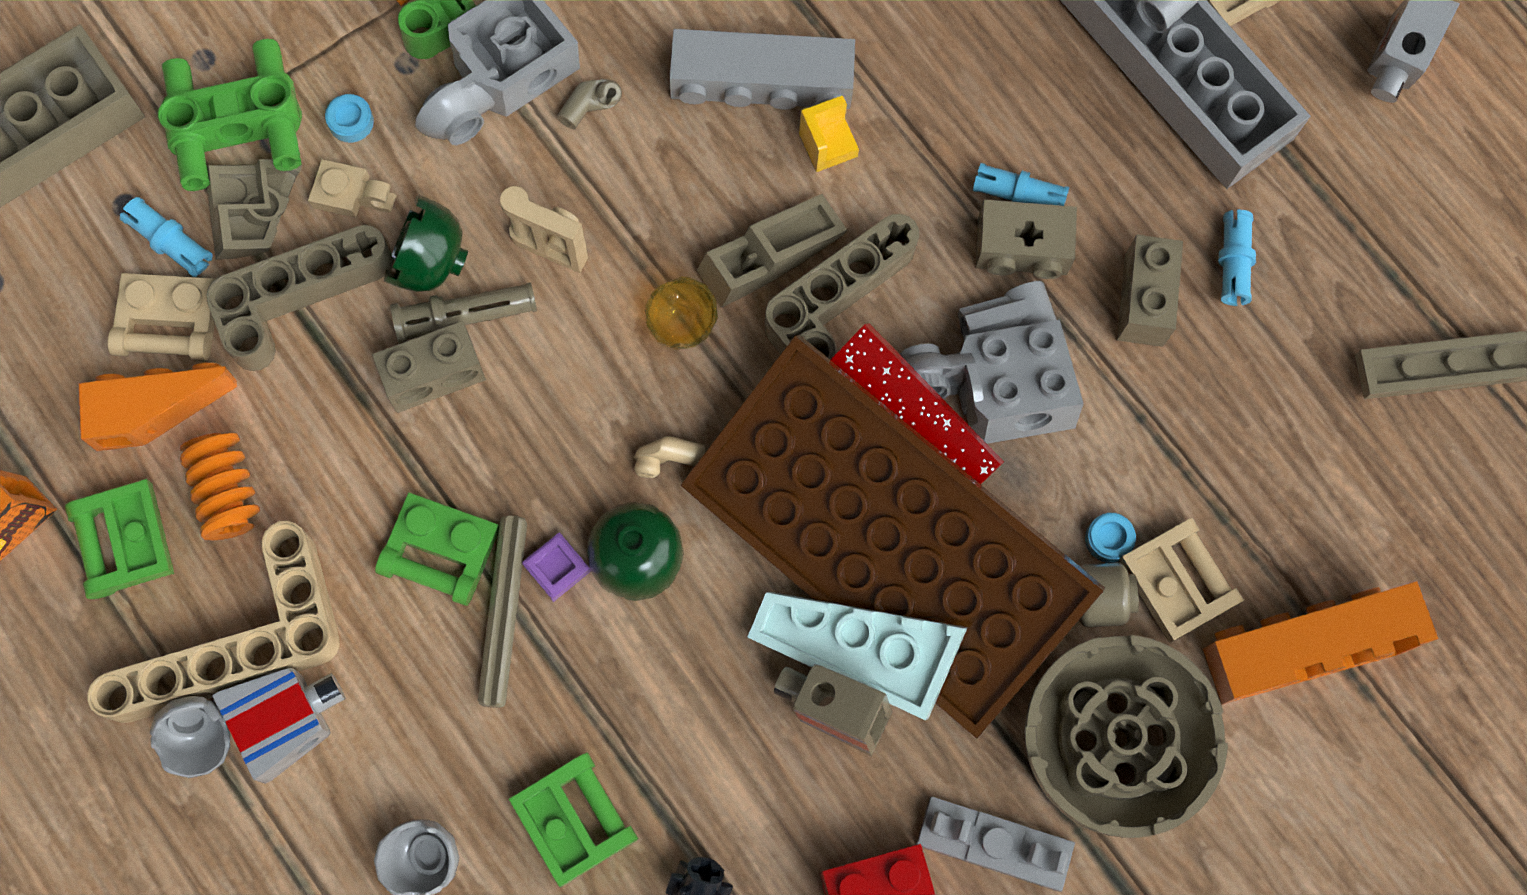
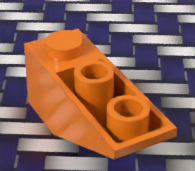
[79,363,237,451]

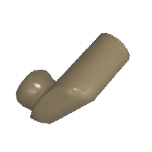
[557,79,622,129]

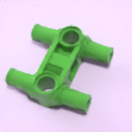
[158,39,302,191]

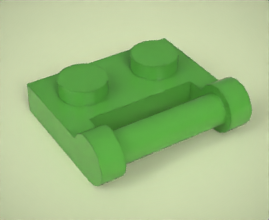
[65,479,175,599]
[375,492,499,606]
[509,753,639,888]

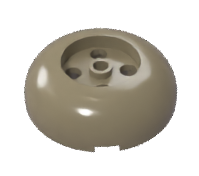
[1025,635,1228,838]

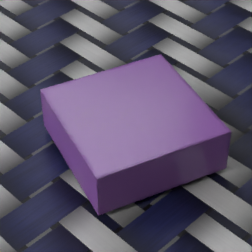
[522,532,591,602]

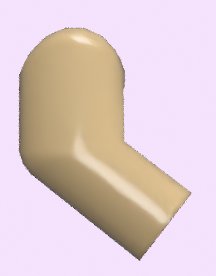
[634,436,705,478]

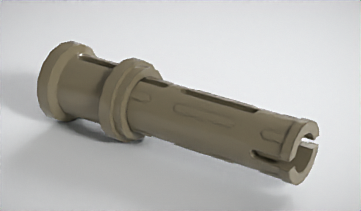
[390,282,537,344]

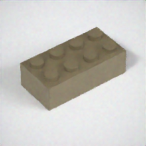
[0,24,145,208]

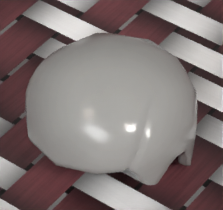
[150,695,230,778]
[373,820,460,895]

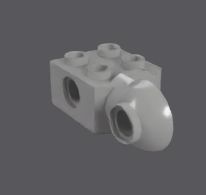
[415,0,580,146]
[900,320,1084,444]

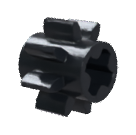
[665,857,733,895]

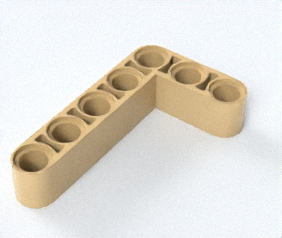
[87,521,340,723]

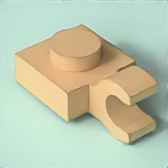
[308,159,396,218]

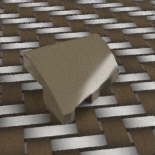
[207,159,302,260]

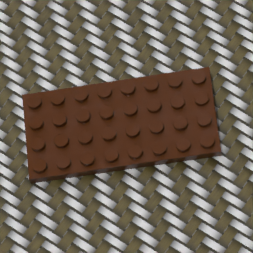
[680,335,1105,739]

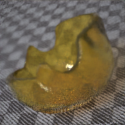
[644,276,718,350]

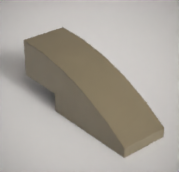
[697,194,847,308]

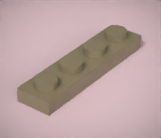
[1355,331,1527,399]

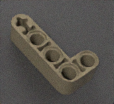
[765,214,919,359]
[206,225,393,371]

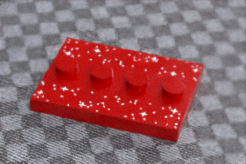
[830,323,1004,484]

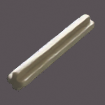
[478,515,527,708]

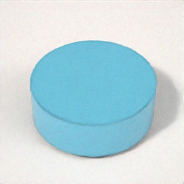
[325,94,374,143]
[1085,513,1136,563]

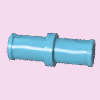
[973,163,1069,206]
[120,197,213,277]
[1218,209,1256,306]

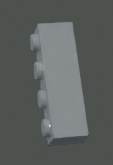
[670,29,855,110]

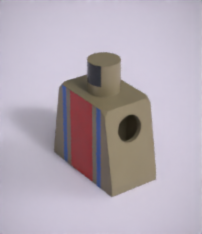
[774,664,893,757]

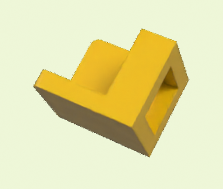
[799,96,859,172]

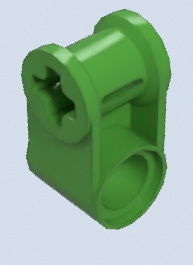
[398,0,476,59]

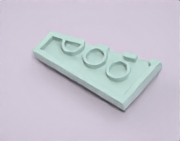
[747,592,968,720]

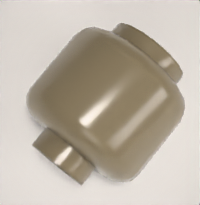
[1079,563,1139,627]

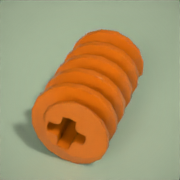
[180,433,260,541]

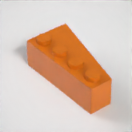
[1203,581,1439,705]

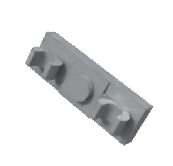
[916,796,1075,892]

